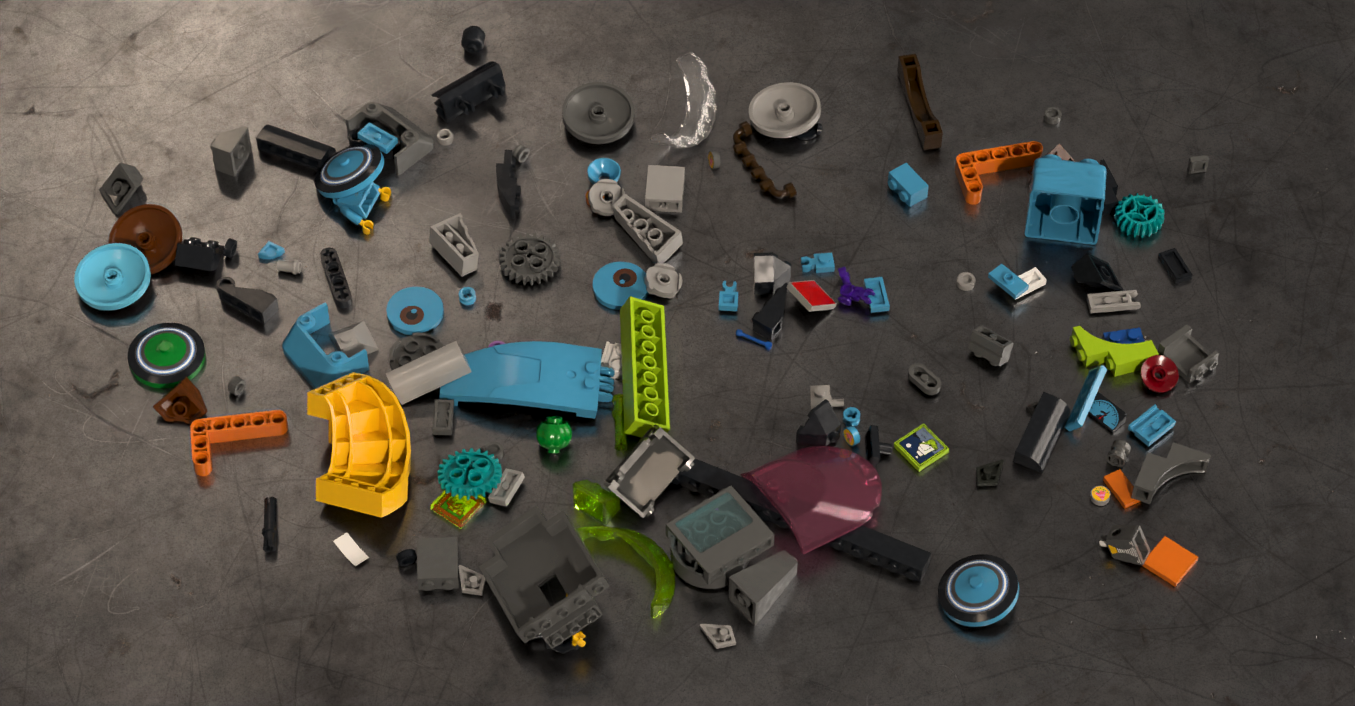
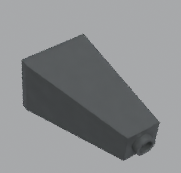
[729,550,798,626]

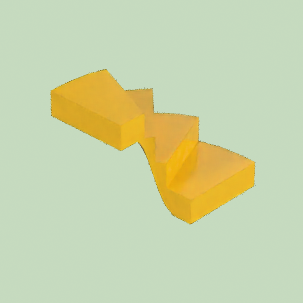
[307,372,411,518]

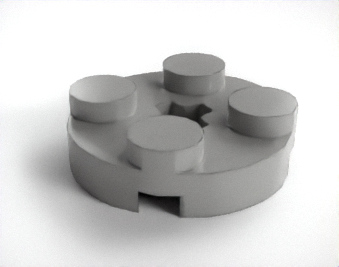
[588,179,625,216]
[644,263,683,299]

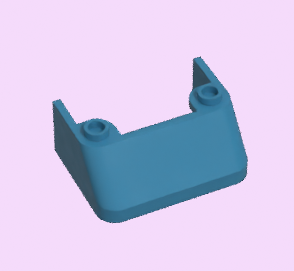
[282,302,369,389]

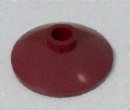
[1140,355,1179,393]

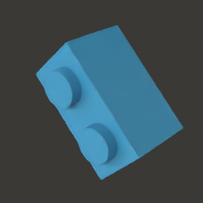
[887,163,929,207]

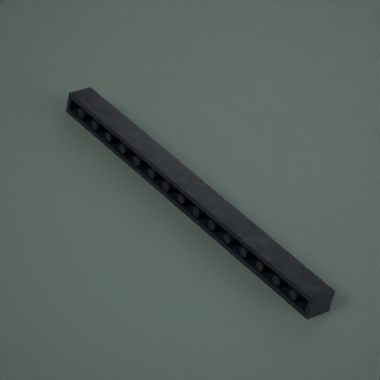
[671,459,931,582]

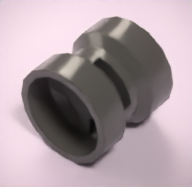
[1106,440,1131,467]

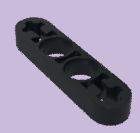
[320,247,352,308]

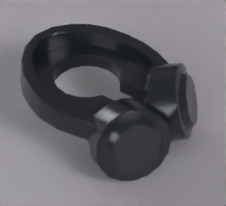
[795,119,823,141]

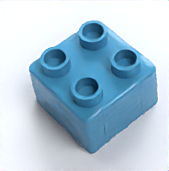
[1024,154,1107,245]

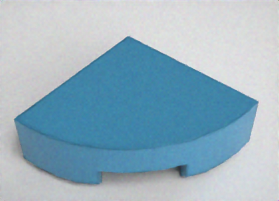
[258,241,285,259]

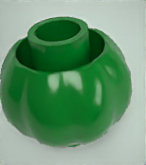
[536,416,572,453]

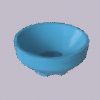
[587,158,621,184]

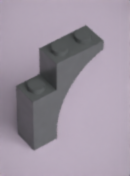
[1131,442,1211,504]

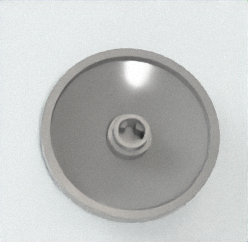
[749,82,821,138]

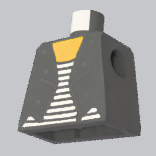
[1099,525,1151,565]

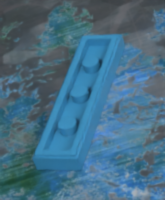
[1065,365,1107,432]

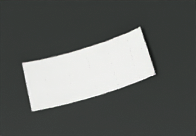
[333,533,369,566]

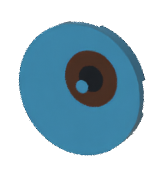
[593,262,648,310]
[386,287,444,335]

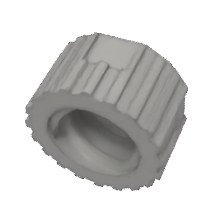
[436,129,453,146]

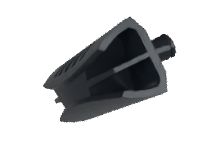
[431,61,506,123]

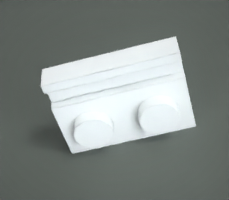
[601,341,622,380]

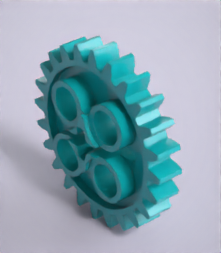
[437,448,502,500]

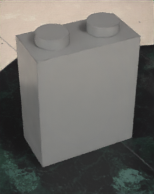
[645,165,685,213]

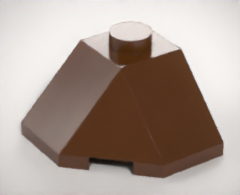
[153,377,208,424]

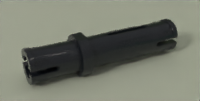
[262,497,278,552]

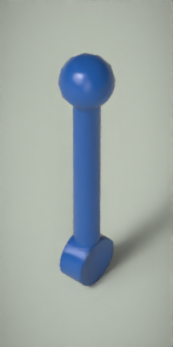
[735,329,772,350]

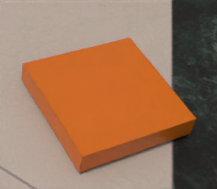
[1142,536,1198,587]

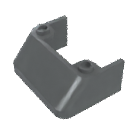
[346,102,434,176]

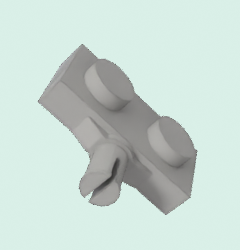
[810,385,844,410]
[488,468,525,507]

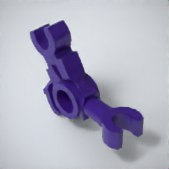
[837,266,875,306]

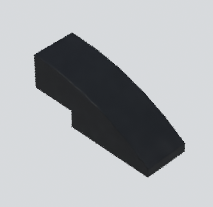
[1100,159,1119,216]

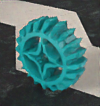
[1114,192,1165,238]

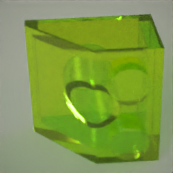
[573,480,620,525]

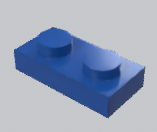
[1102,327,1145,344]

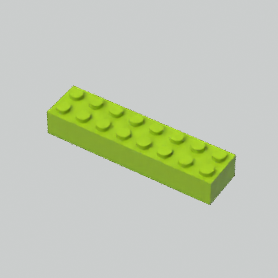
[620,297,670,438]

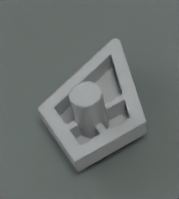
[458,565,486,596]
[700,624,736,649]

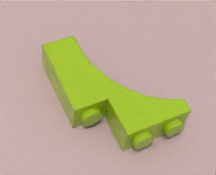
[1070,326,1159,377]

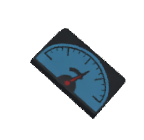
[1088,392,1127,433]

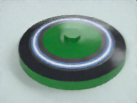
[128,323,206,389]

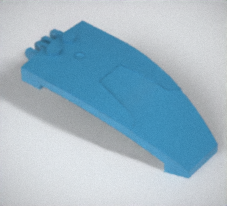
[439,341,615,419]

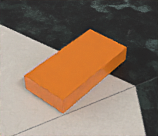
[1103,469,1141,509]

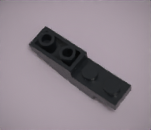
[496,150,521,218]

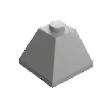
[328,321,378,358]

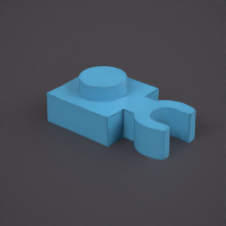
[801,252,835,273]
[718,281,739,311]

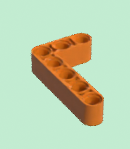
[955,141,1043,205]
[190,410,288,476]

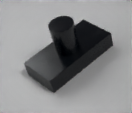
[865,425,892,469]

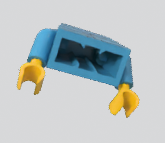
[333,182,391,235]

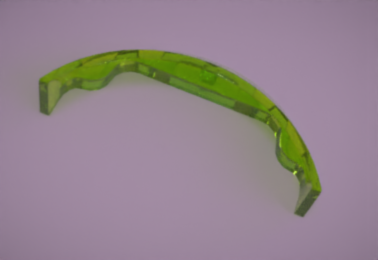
[576,526,675,619]

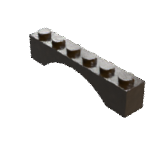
[897,54,943,150]

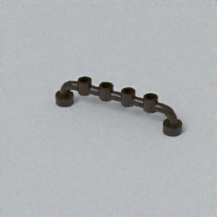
[733,121,797,199]

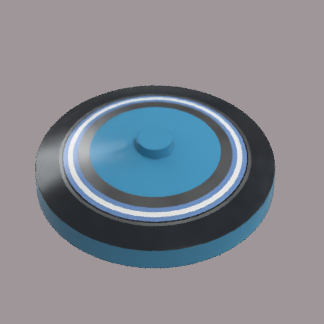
[314,143,384,198]
[938,554,1019,627]

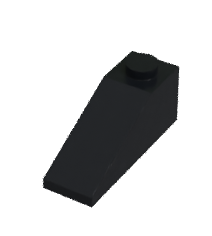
[218,285,279,325]

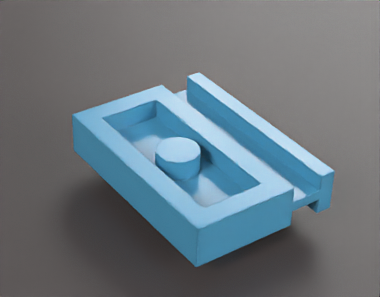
[1128,404,1176,447]

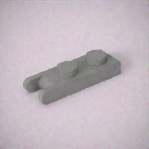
[1087,290,1141,313]

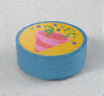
[843,426,860,446]

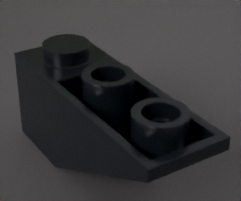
[752,282,788,341]

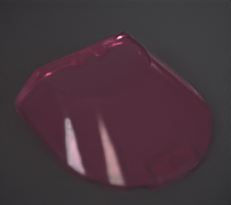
[740,446,882,554]

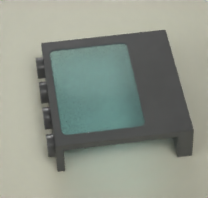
[666,486,774,585]

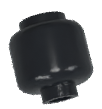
[461,26,485,53]

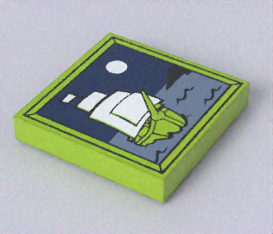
[894,424,949,472]

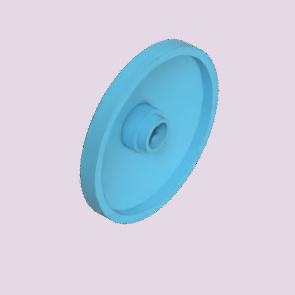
[74,243,151,310]

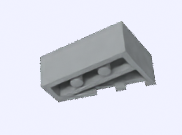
[429,213,479,277]

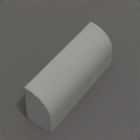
[386,341,471,405]

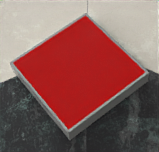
[786,280,837,312]

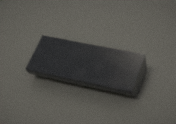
[256,124,336,170]
[1013,392,1070,473]

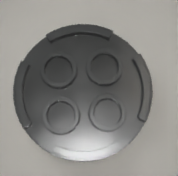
[389,333,444,370]

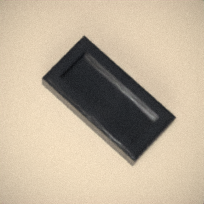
[1158,248,1193,284]

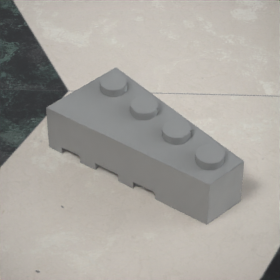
[613,194,683,264]

